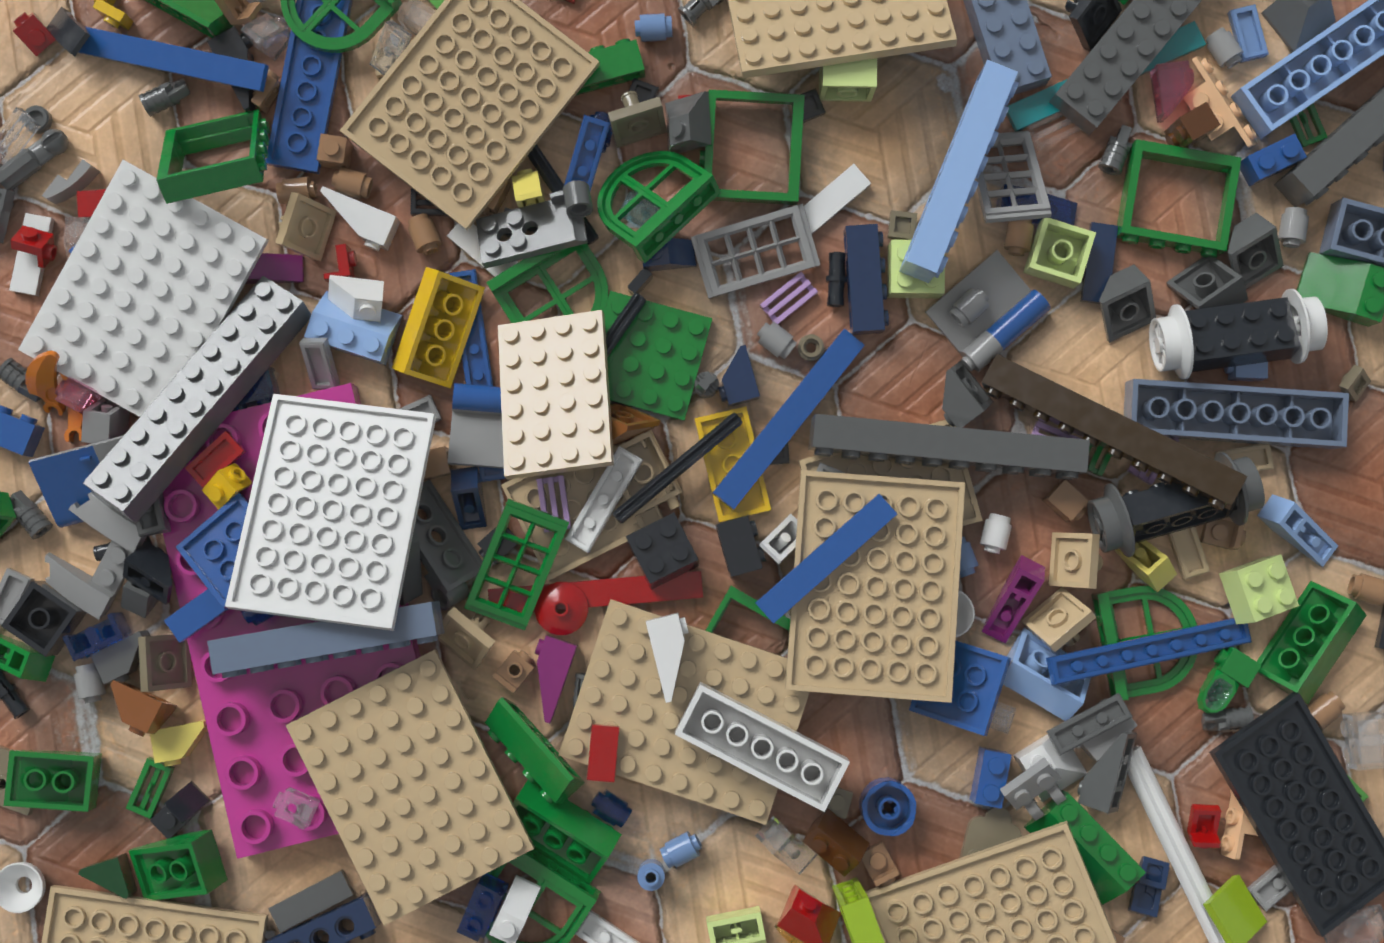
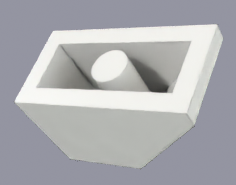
[328,275,384,322]
[759,514,797,564]
[489,875,541,943]

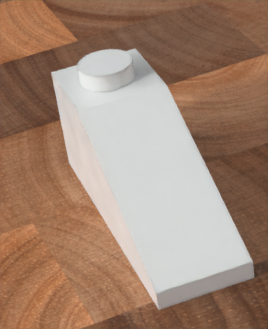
[320,186,400,251]
[646,613,689,703]

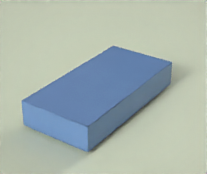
[1227,4,1269,63]

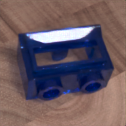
[62,612,132,661]
[457,873,509,942]

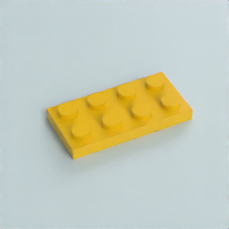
[694,406,771,523]

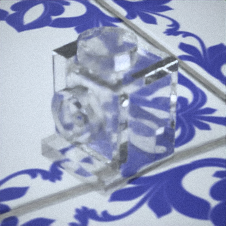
[273,787,321,830]

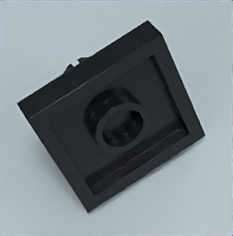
[1065,0,1122,51]

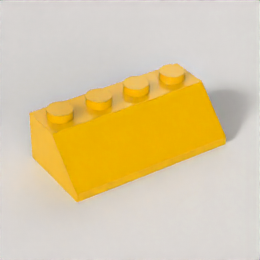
[392,267,485,389]

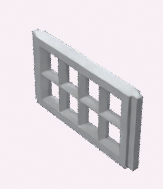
[975,131,1051,223]
[691,204,820,299]

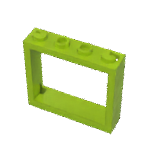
[832,877,885,943]

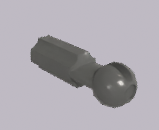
[0,129,69,191]

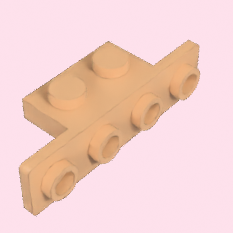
[1183,56,1257,148]
[1220,789,1258,860]

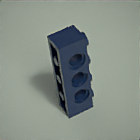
[265,893,381,943]

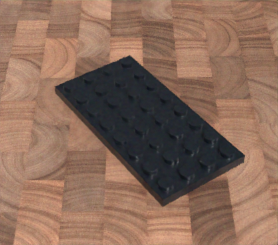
[1209,692,1384,937]

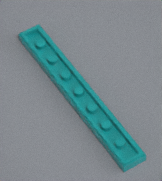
[1006,21,1206,132]

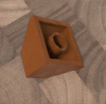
[610,403,661,445]
[111,680,177,737]

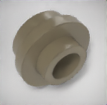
[798,334,824,361]

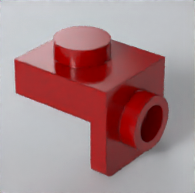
[13,12,56,56]
[10,225,57,269]
[323,244,357,283]
[1187,804,1222,849]

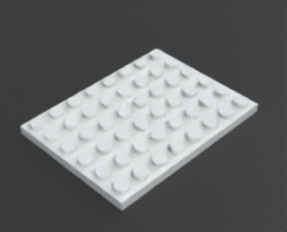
[18,160,269,417]
[225,394,436,631]

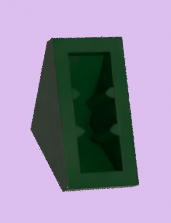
[78,853,137,899]

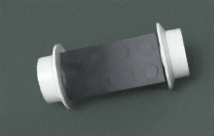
[1149,289,1328,379]

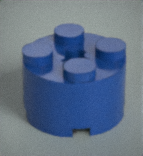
[859,777,916,836]

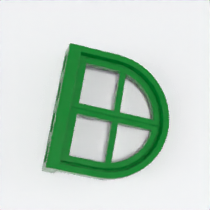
[280,0,403,53]
[597,151,721,263]
[486,243,608,323]
[1091,586,1198,701]
[475,849,601,943]

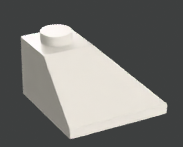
[1013,735,1087,802]

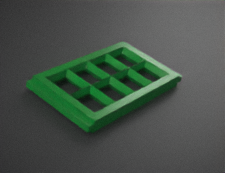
[464,498,569,630]

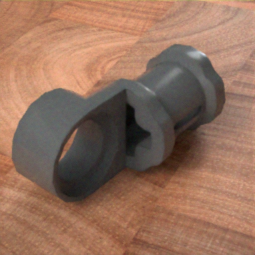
[678,0,724,26]

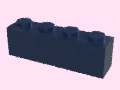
[843,224,889,335]

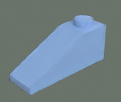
[1257,494,1338,567]

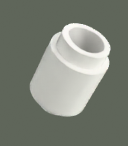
[980,513,1012,554]

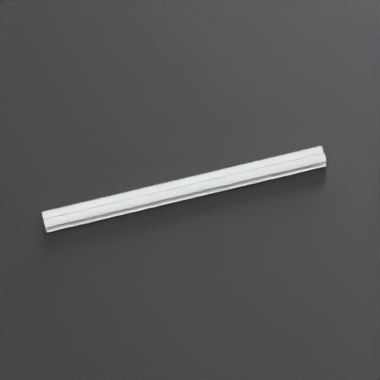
[1127,745,1225,943]

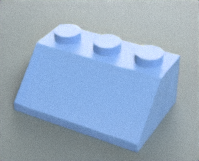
[304,291,403,366]
[1003,628,1091,721]

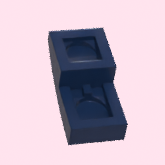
[1128,856,1170,918]

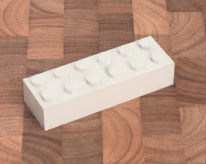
[675,682,850,812]

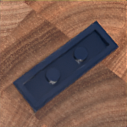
[1080,222,1118,304]

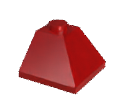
[777,885,841,943]

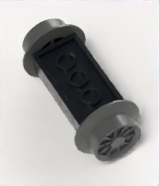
[1087,452,1265,557]

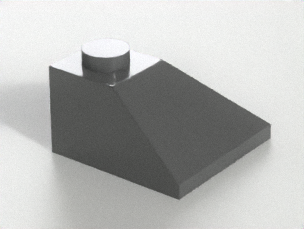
[1261,0,1336,52]
[665,91,711,154]
[1228,213,1284,289]
[1166,256,1248,309]
[1099,264,1156,343]
[942,361,994,428]

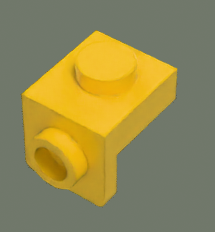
[93,0,134,30]
[202,463,252,510]

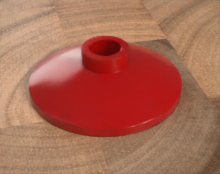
[535,582,589,635]

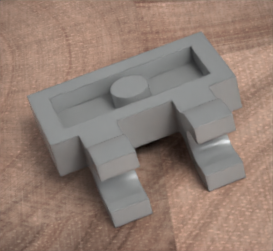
[1000,757,1067,821]

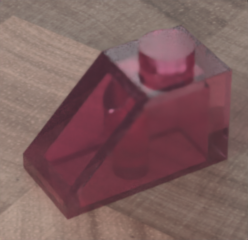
[1150,60,1194,123]
[55,376,102,415]

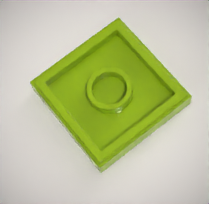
[1203,875,1267,943]

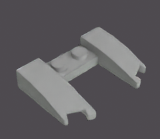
[45,492,147,620]

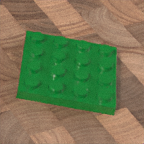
[604,291,712,421]

